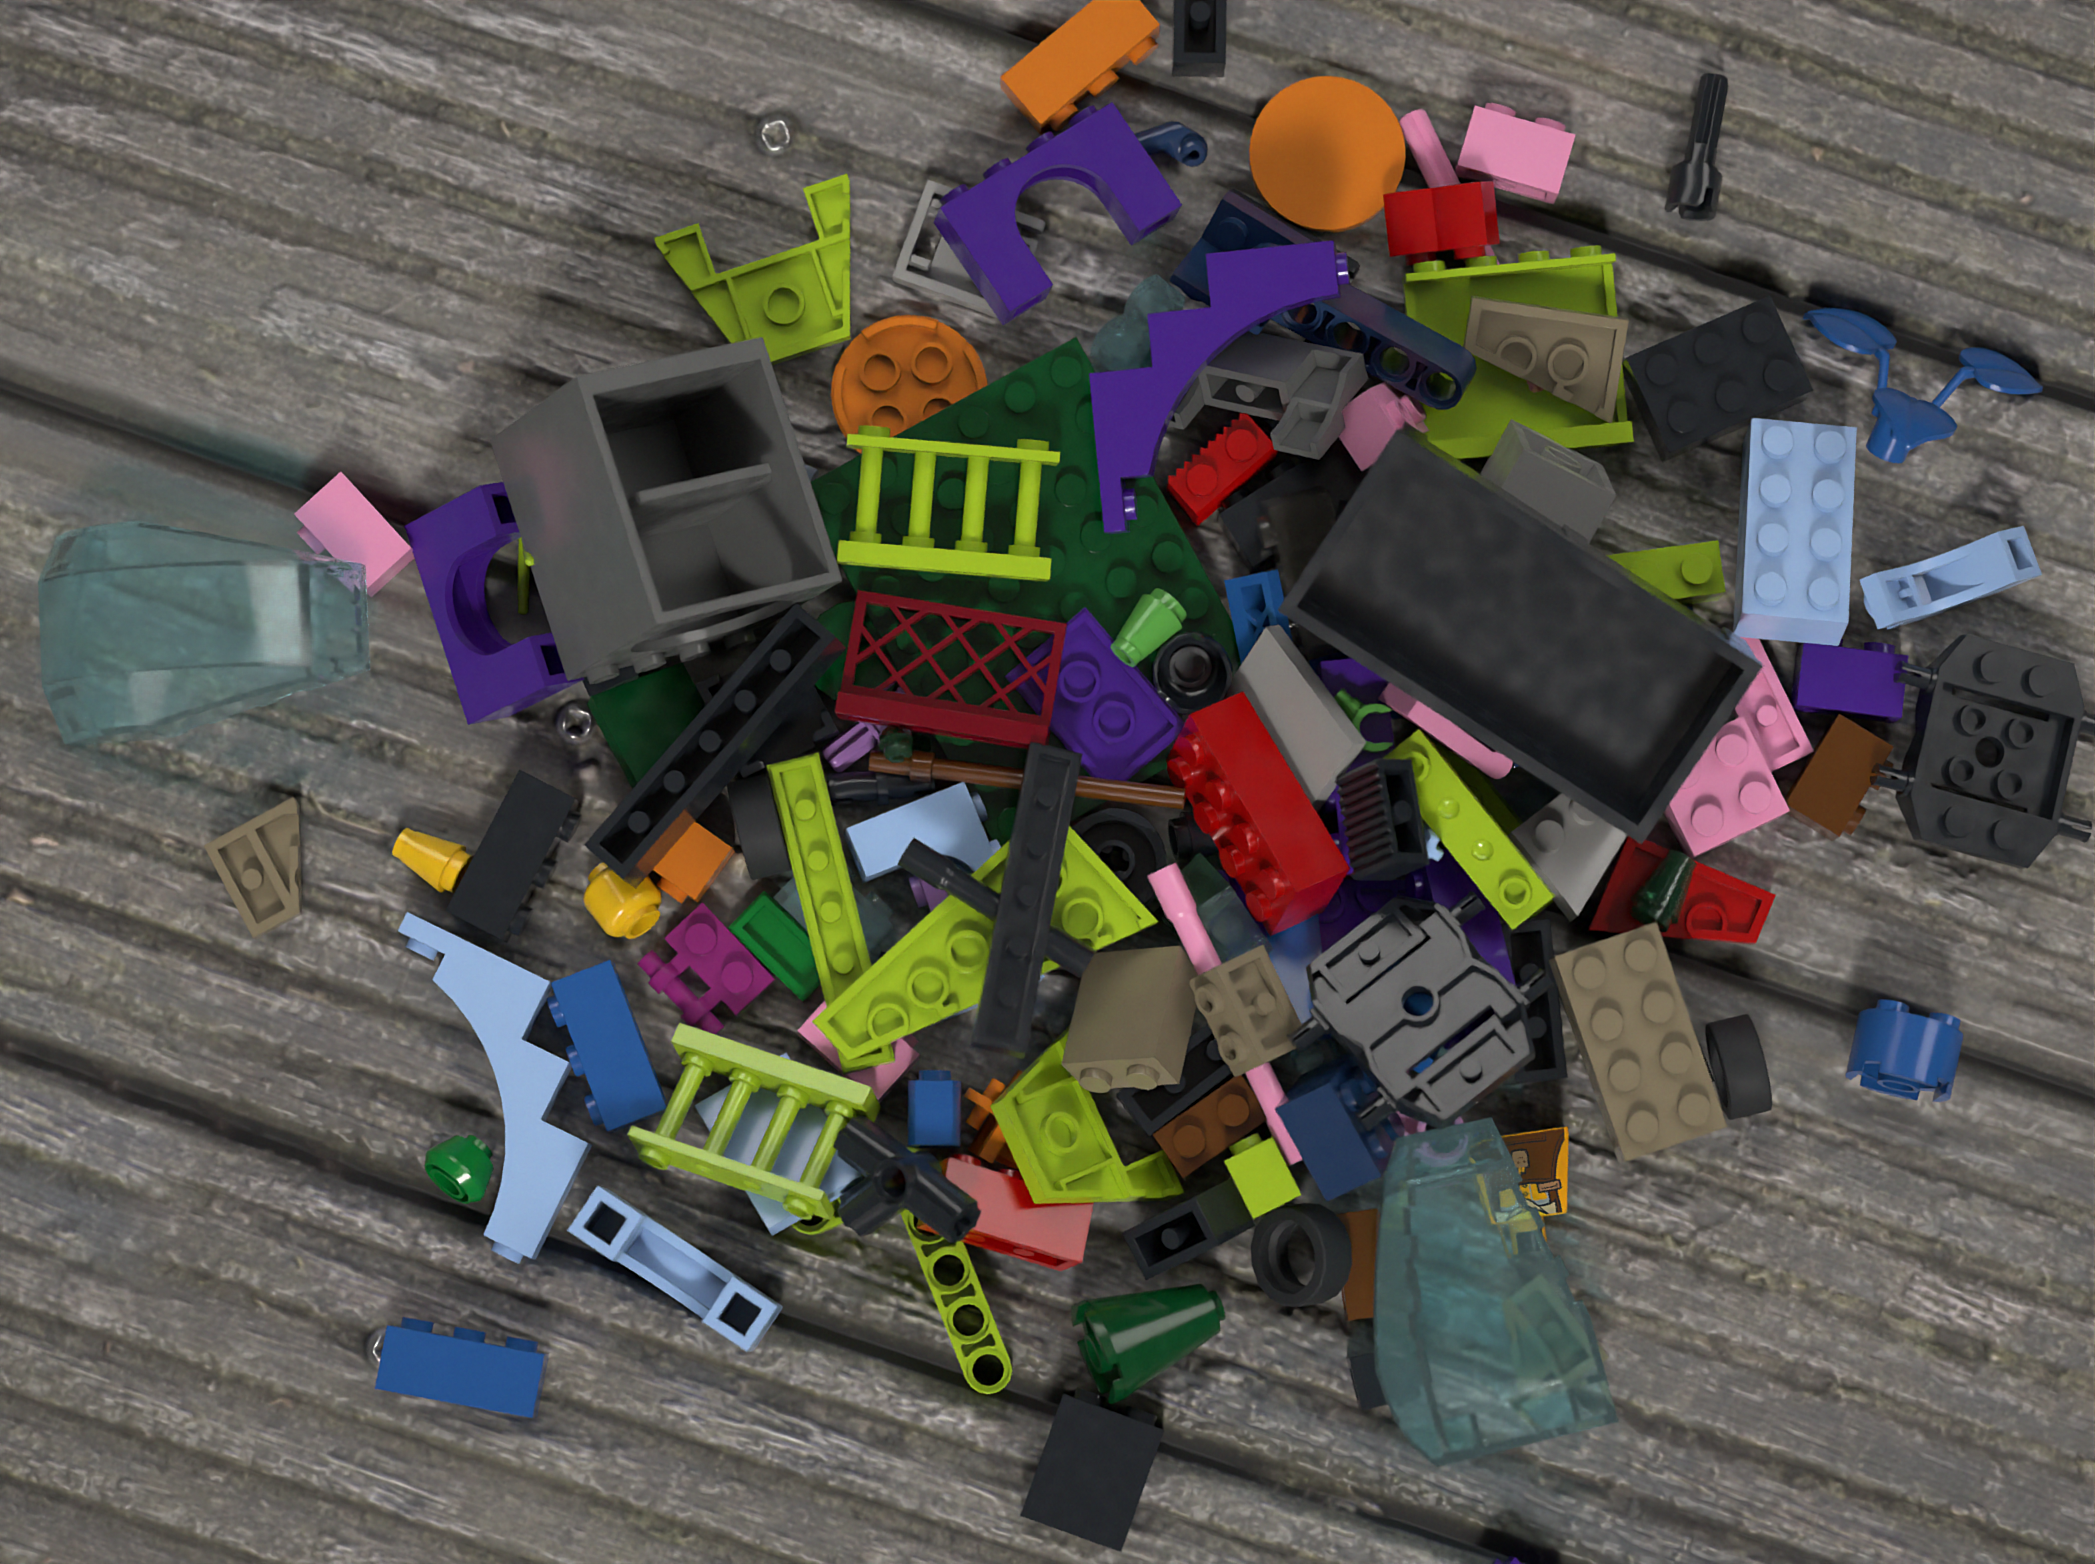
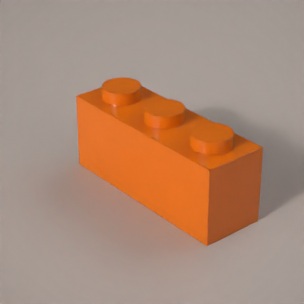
[1000,0,1160,135]

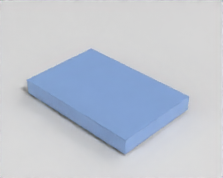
[694,1053,863,1236]

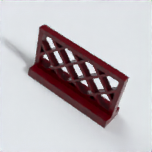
[835,590,1067,749]

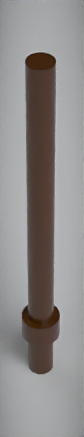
[869,750,1186,809]

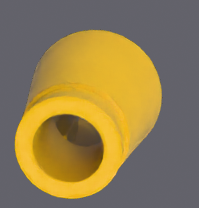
[392,828,474,894]

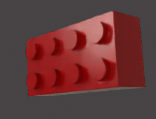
[1166,691,1350,936]

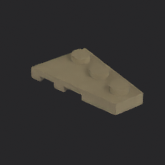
[1463,295,1629,423]

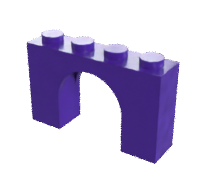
[933,102,1182,325]
[404,482,584,725]

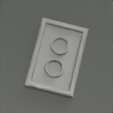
[1225,624,1366,813]

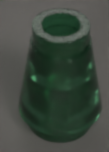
[1629,850,1697,932]

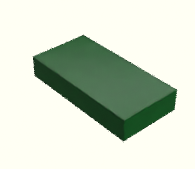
[727,891,821,1003]

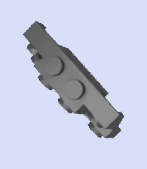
[1168,331,1368,460]

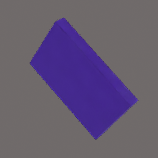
[1004,607,1185,781]

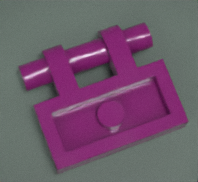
[637,902,775,1035]

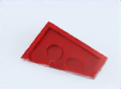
[1587,835,1776,945]

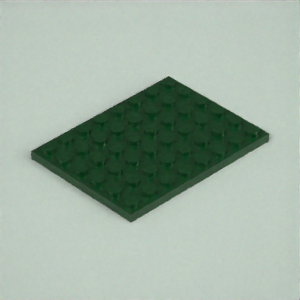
[810,337,1241,847]

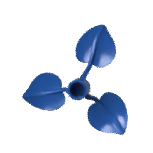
[1802,308,2043,463]

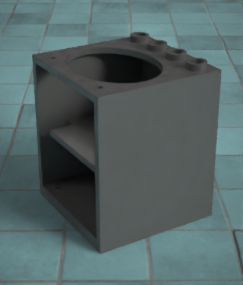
[490,337,842,684]

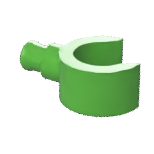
[1334,688,1393,753]

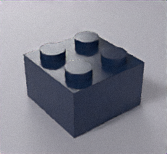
[1275,1053,1406,1201]

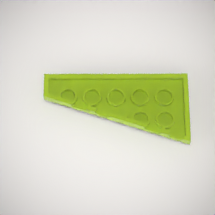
[812,826,1158,1062]

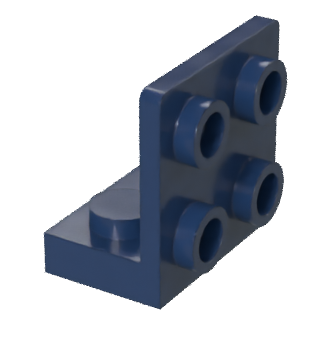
[1169,190,1313,335]

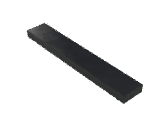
[970,742,1083,1059]

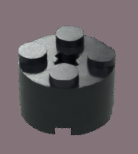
[1072,808,1167,908]

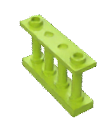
[836,425,1060,582]
[1383,728,1555,930]
[628,1023,881,1220]

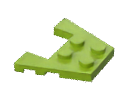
[654,173,851,365]
[990,1024,1184,1204]

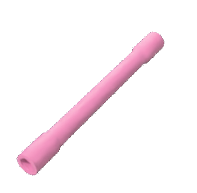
[1147,863,1302,1166]

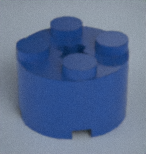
[1845,999,1964,1102]

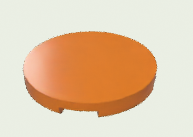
[1249,76,1405,233]
[831,315,987,455]

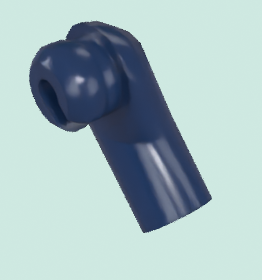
[1134,121,1208,167]

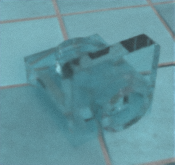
[1196,886,1273,964]

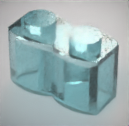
[1090,274,1185,372]

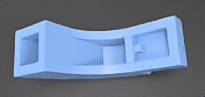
[1860,526,2042,630]

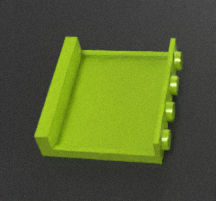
[1402,245,1634,461]

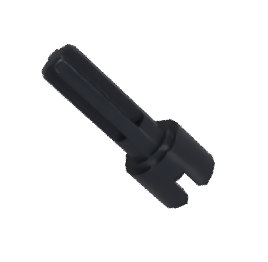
[1664,73,1729,221]

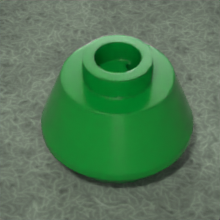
[425,1135,494,1204]

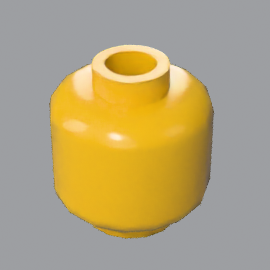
[583,862,662,939]

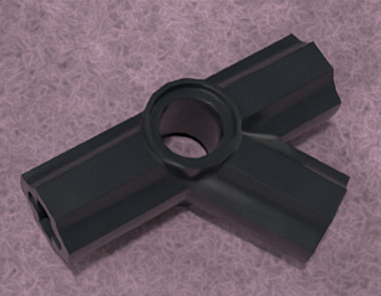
[833,1115,982,1243]

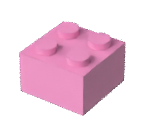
[1664,716,1790,859]

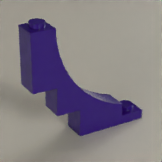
[1089,240,1350,534]

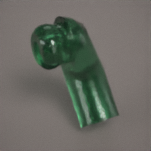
[878,725,931,763]

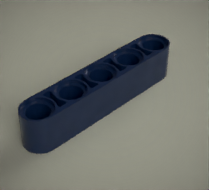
[1252,243,1476,410]

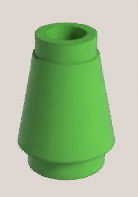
[1110,588,1187,667]

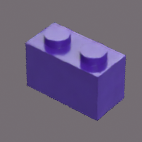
[1790,639,1909,724]

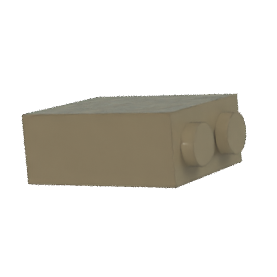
[1061,946,1198,1093]

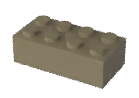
[1549,922,1728,1163]

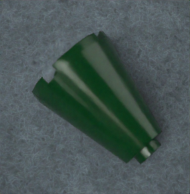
[1071,1284,1226,1404]

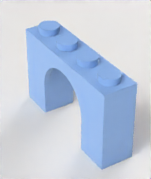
[843,782,1045,1029]
[567,1186,783,1352]

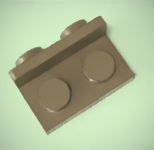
[1189,945,1302,1077]

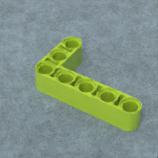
[792,1147,1012,1394]

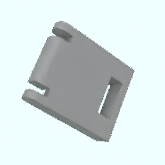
[892,180,1045,318]

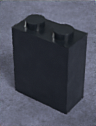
[1020,1387,1164,1552]

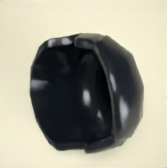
[1152,631,1232,715]

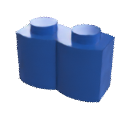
[908,1070,962,1149]

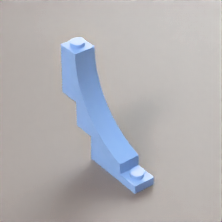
[398,912,592,1264]

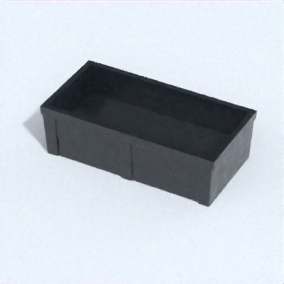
[1278,422,1763,844]

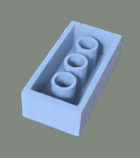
[1733,418,1857,646]

